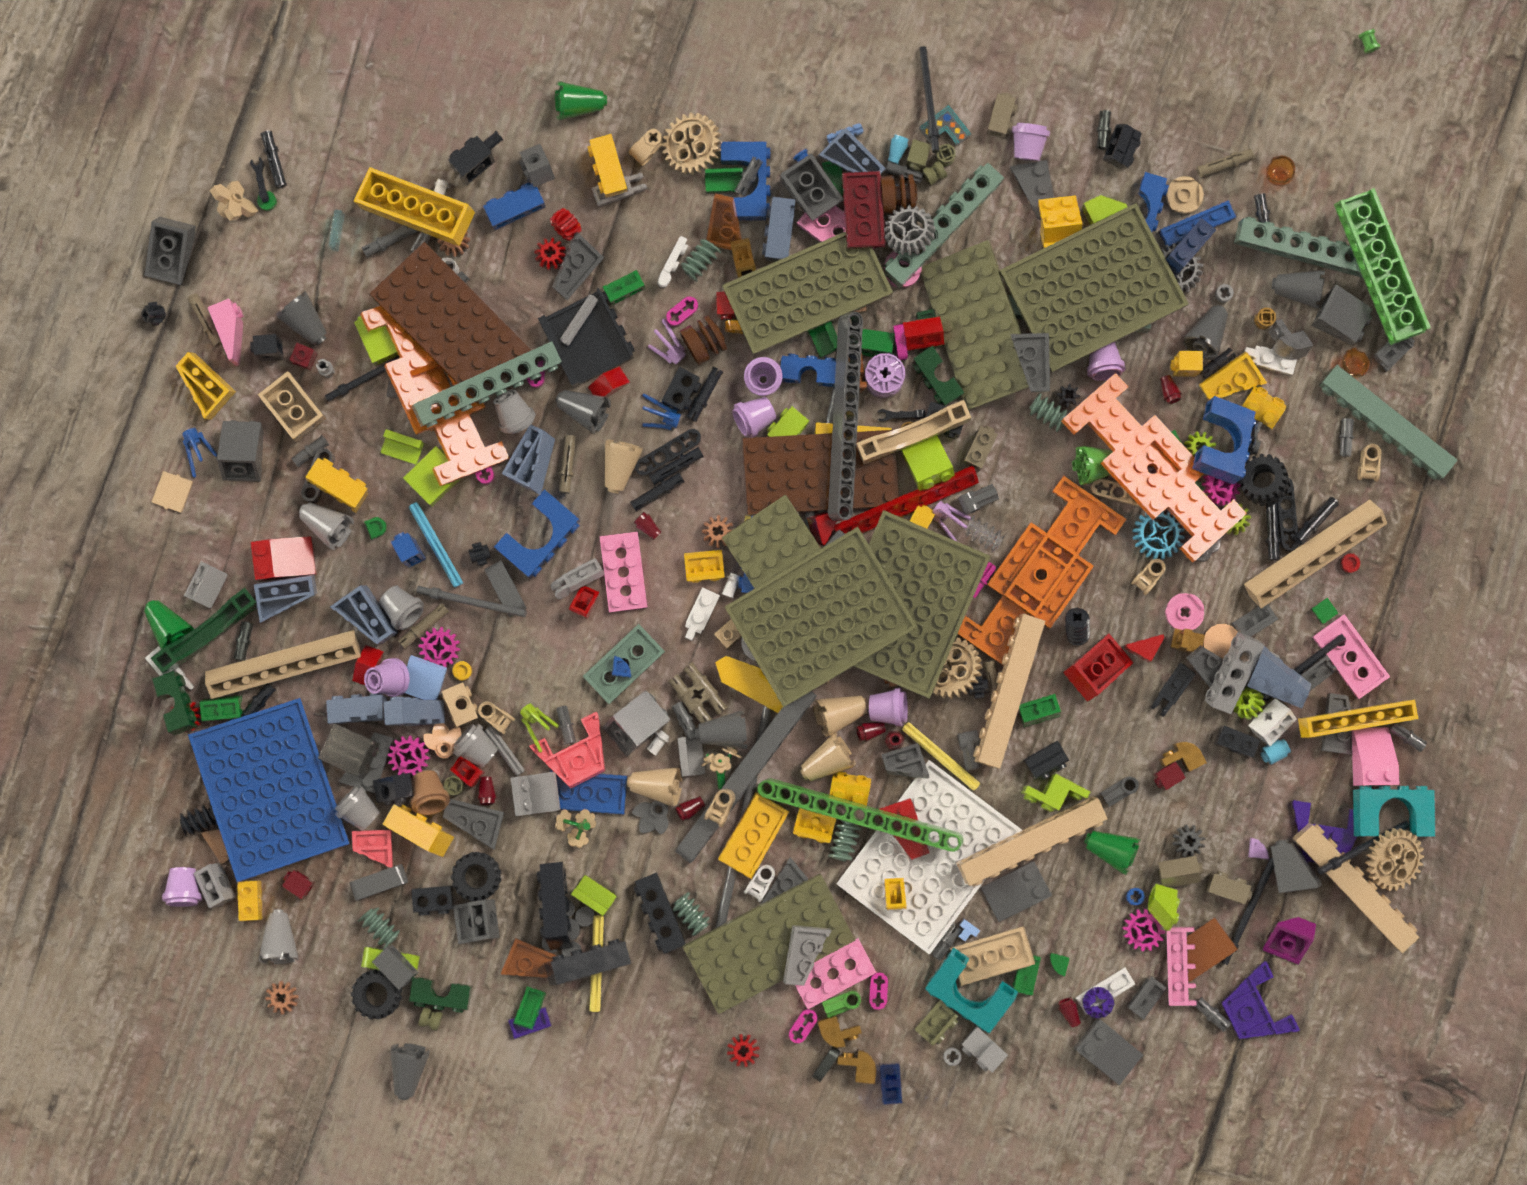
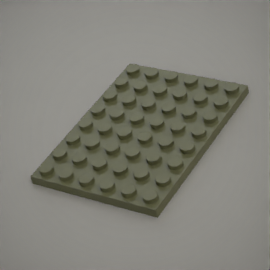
[999,203,1189,373]
[855,510,991,699]
[725,527,918,707]

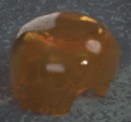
[1266,155,1296,187]
[1341,347,1370,378]

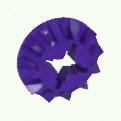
[1083,987,1114,1018]

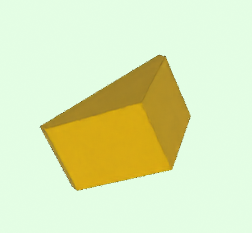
[884,878,907,910]

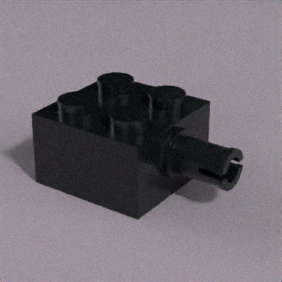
[448,131,503,186]

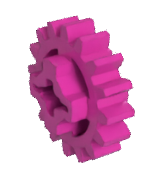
[1202,475,1240,506]
[418,627,461,668]
[388,735,430,776]
[1122,909,1166,951]

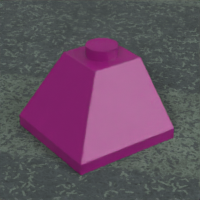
[1262,917,1316,965]

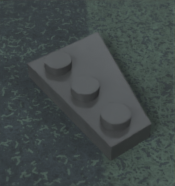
[552,232,604,300]
[1010,333,1050,392]
[1186,645,1235,692]
[1321,693,1352,755]
[339,733,394,793]
[760,857,808,905]

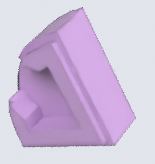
[1248,838,1269,859]

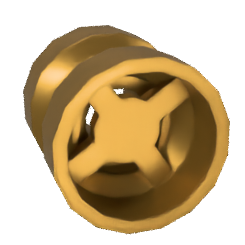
[1254,308,1276,330]

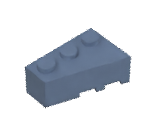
[817,128,886,173]
[762,197,795,262]
[502,425,555,495]
[254,574,317,623]
[330,585,398,644]
[1247,646,1311,709]
[326,693,387,724]
[384,697,445,726]

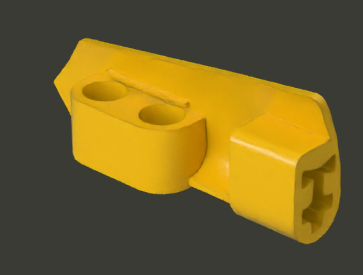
[715,656,783,713]

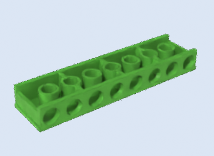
[1334,188,1431,345]

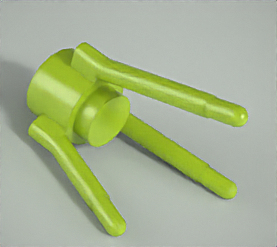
[520,703,559,753]

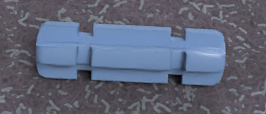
[827,123,863,143]

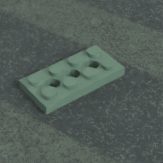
[583,624,665,704]

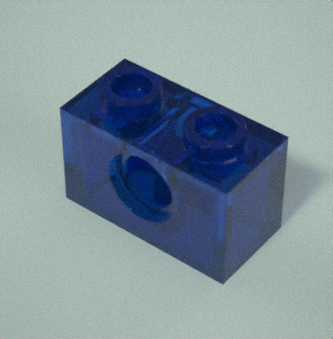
[879,1062,903,1105]

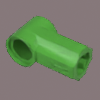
[822,990,861,1018]

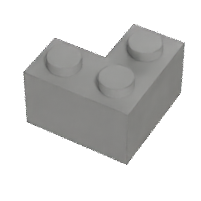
[961,1026,1008,1073]

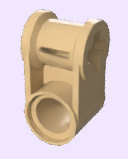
[628,129,663,166]
[1357,444,1381,482]
[1131,559,1166,596]
[478,702,515,734]
[704,789,735,828]

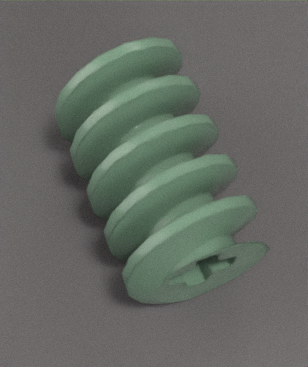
[681,239,721,282]
[1028,393,1067,432]
[828,819,862,862]
[672,892,710,936]
[358,907,400,950]

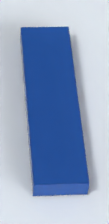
[1159,200,1236,247]

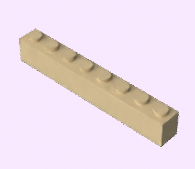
[1244,500,1387,608]
[973,614,1045,769]
[205,630,361,699]
[956,796,1107,887]
[1292,823,1420,953]

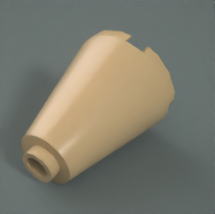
[605,439,643,494]
[813,696,869,737]
[800,733,856,781]
[627,768,682,806]

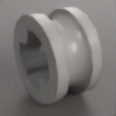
[1215,284,1234,303]
[943,1047,961,1066]

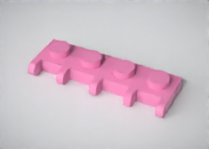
[1167,927,1197,1006]

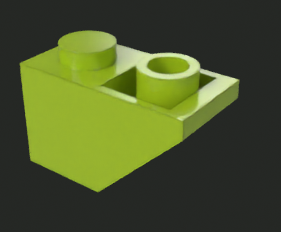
[1081,195,1127,225]
[767,406,809,437]
[1148,884,1180,931]

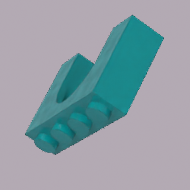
[1353,786,1435,837]
[925,947,1018,1034]

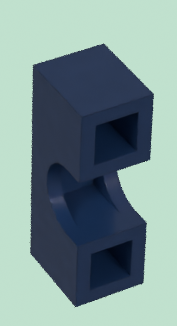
[1166,218,1216,277]

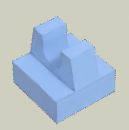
[959,918,980,941]

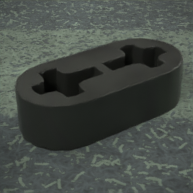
[812,1046,841,1082]

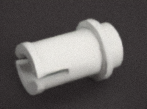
[434,179,449,195]
[722,573,741,598]
[646,730,669,755]

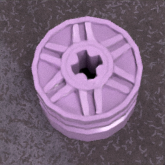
[864,354,905,398]

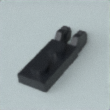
[1150,663,1196,717]

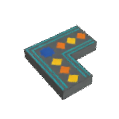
[919,105,972,147]

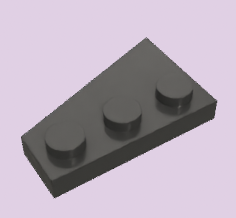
[1009,160,1054,220]
[443,799,505,850]

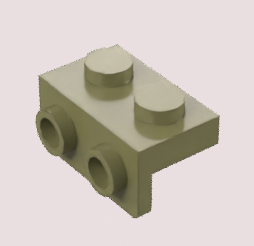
[914,1000,958,1046]

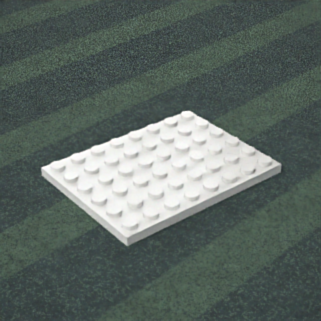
[836,760,1022,955]

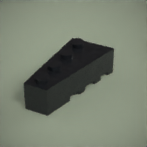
[537,862,574,950]
[544,938,631,985]

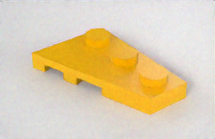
[1199,352,1267,400]

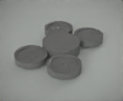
[542,900,595,957]

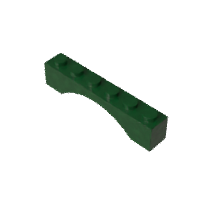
[151,587,257,674]

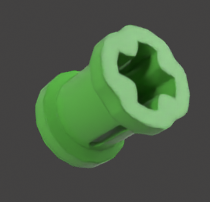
[1358,29,1381,54]

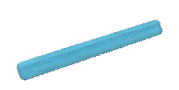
[409,502,463,588]

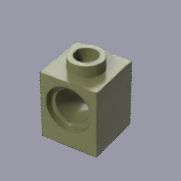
[906,139,931,171]

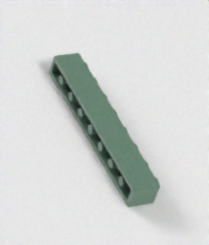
[1319,365,1458,480]

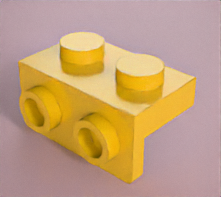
[1242,386,1286,429]
[684,550,725,583]
[829,772,871,806]
[793,808,837,843]

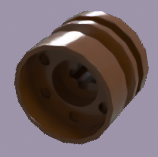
[881,174,917,216]
[679,315,727,366]

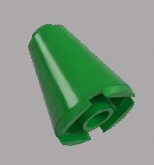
[555,82,607,120]
[144,600,194,650]
[1084,831,1141,875]

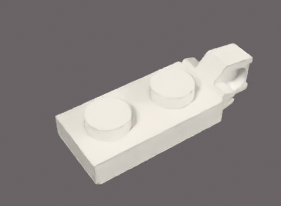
[1244,346,1297,376]
[685,587,720,641]

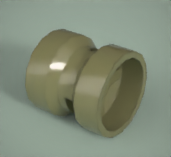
[936,144,956,167]
[922,161,947,186]
[443,776,465,796]
[418,1007,443,1032]

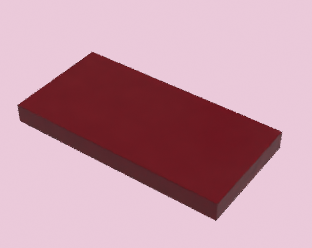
[842,171,886,249]

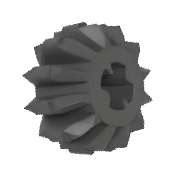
[1172,825,1206,857]

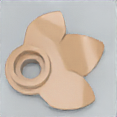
[423,723,461,759]

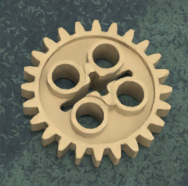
[662,112,722,175]
[933,638,983,699]
[1365,828,1424,891]

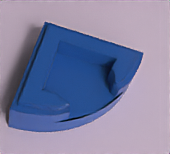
[612,656,631,678]

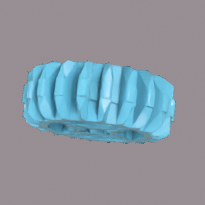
[1132,511,1185,560]

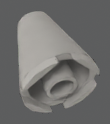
[299,503,354,550]
[259,909,298,964]

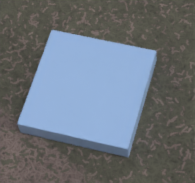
[405,655,447,700]

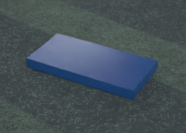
[550,770,627,814]

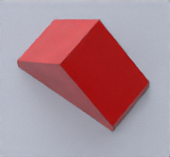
[588,367,630,397]
[807,511,841,546]
[569,585,600,619]
[1124,634,1164,663]
[352,645,384,685]
[450,756,485,788]

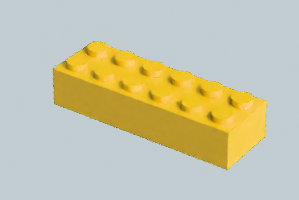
[354,167,475,246]

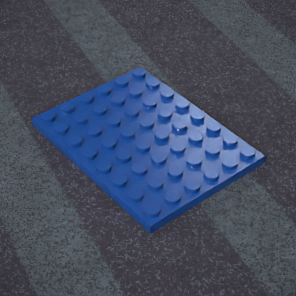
[188,698,349,882]

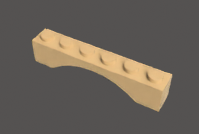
[856,400,971,464]

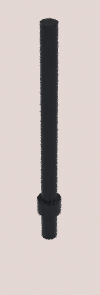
[919,46,940,153]
[325,356,400,402]
[1260,633,1346,701]
[1318,821,1409,875]
[1221,857,1274,966]

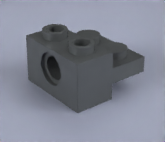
[453,899,500,944]

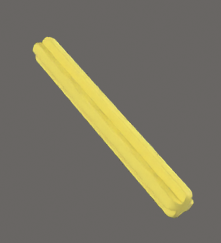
[902,722,980,790]
[590,915,604,1012]

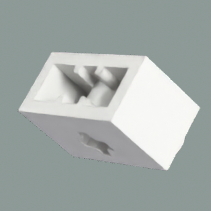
[1248,698,1297,746]

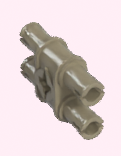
[668,662,728,723]

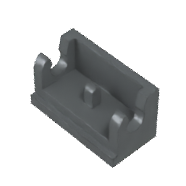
[1372,337,1415,372]
[1232,604,1278,637]
[1300,655,1337,691]
[372,945,419,990]
[1126,976,1167,1020]

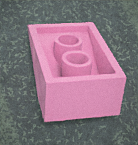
[208,299,244,366]
[1351,727,1399,786]

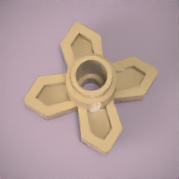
[210,181,258,221]

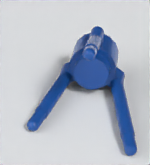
[642,394,681,430]
[182,428,218,478]

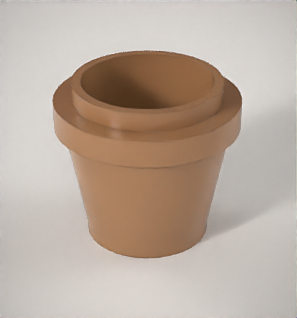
[411,770,450,815]

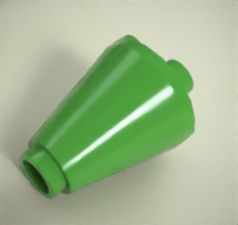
[1072,446,1113,485]

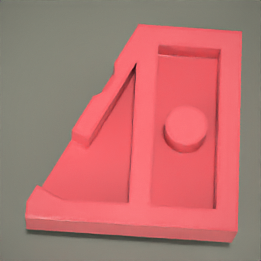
[352,829,393,867]

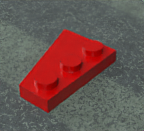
[877,798,930,860]

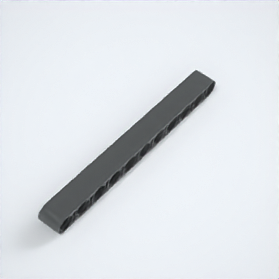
[828,312,863,521]
[675,691,817,864]

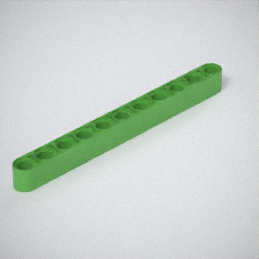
[758,778,964,852]

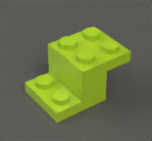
[1021,774,1090,812]

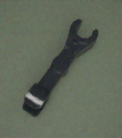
[250,158,269,203]
[878,409,925,422]

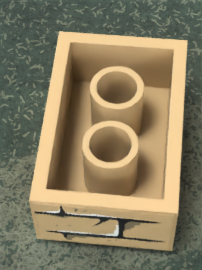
[258,371,326,442]

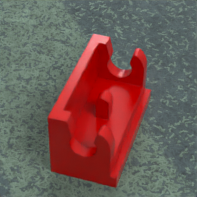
[902,316,944,351]

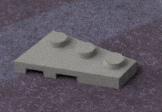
[783,925,832,986]

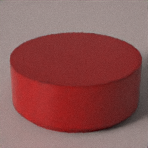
[1340,553,1361,573]

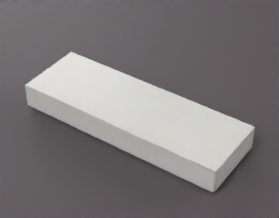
[1075,967,1135,1014]

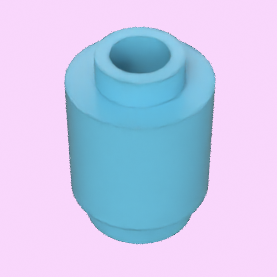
[1260,739,1291,765]

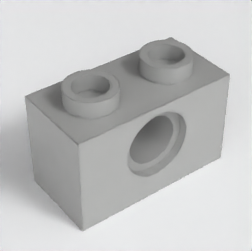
[194,863,236,908]

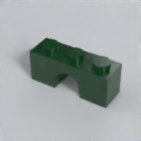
[912,346,964,406]
[152,671,196,736]
[409,977,473,1013]

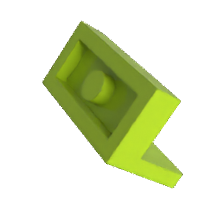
[381,429,424,465]
[571,875,616,916]

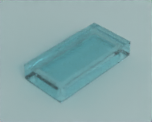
[328,210,344,251]

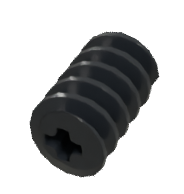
[1065,608,1090,646]
[180,803,217,837]

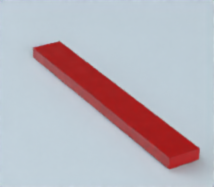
[834,465,979,534]

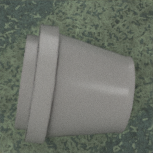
[493,390,536,434]
[379,586,424,630]
[453,723,498,768]
[335,786,380,831]

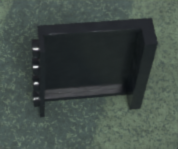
[538,288,635,388]

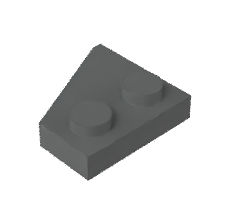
[881,743,930,778]

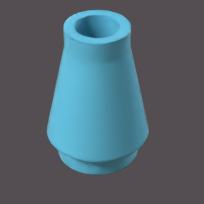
[888,135,909,164]

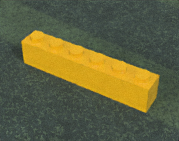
[1298,700,1418,738]

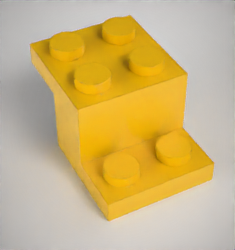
[1038,195,1082,249]

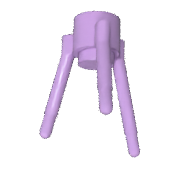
[648,319,686,365]
[932,501,971,541]

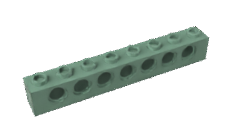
[884,163,1004,289]
[1234,217,1363,278]
[411,341,562,428]

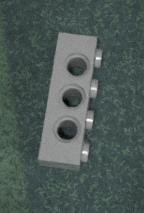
[1204,632,1265,714]

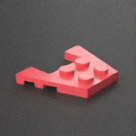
[530,712,605,788]

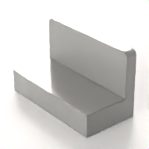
[184,562,228,608]
[678,737,705,777]

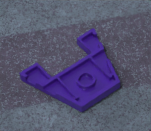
[1292,800,1357,862]
[1221,961,1300,1039]

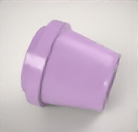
[1012,123,1050,161]
[1087,342,1126,381]
[744,357,782,396]
[732,397,776,438]
[364,658,410,697]
[869,688,908,727]
[162,867,202,907]

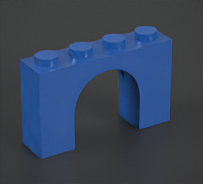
[721,142,770,221]
[1192,396,1256,485]
[494,489,580,578]

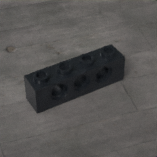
[633,872,686,954]

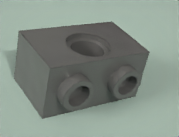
[519,144,555,187]

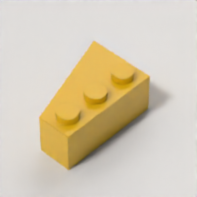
[587,134,628,198]
[176,352,236,420]
[305,458,368,513]
[382,804,454,857]

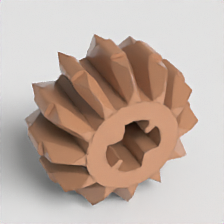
[438,231,470,257]
[702,515,733,548]
[265,981,299,1014]

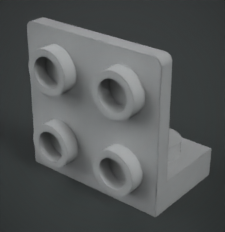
[511,772,560,816]

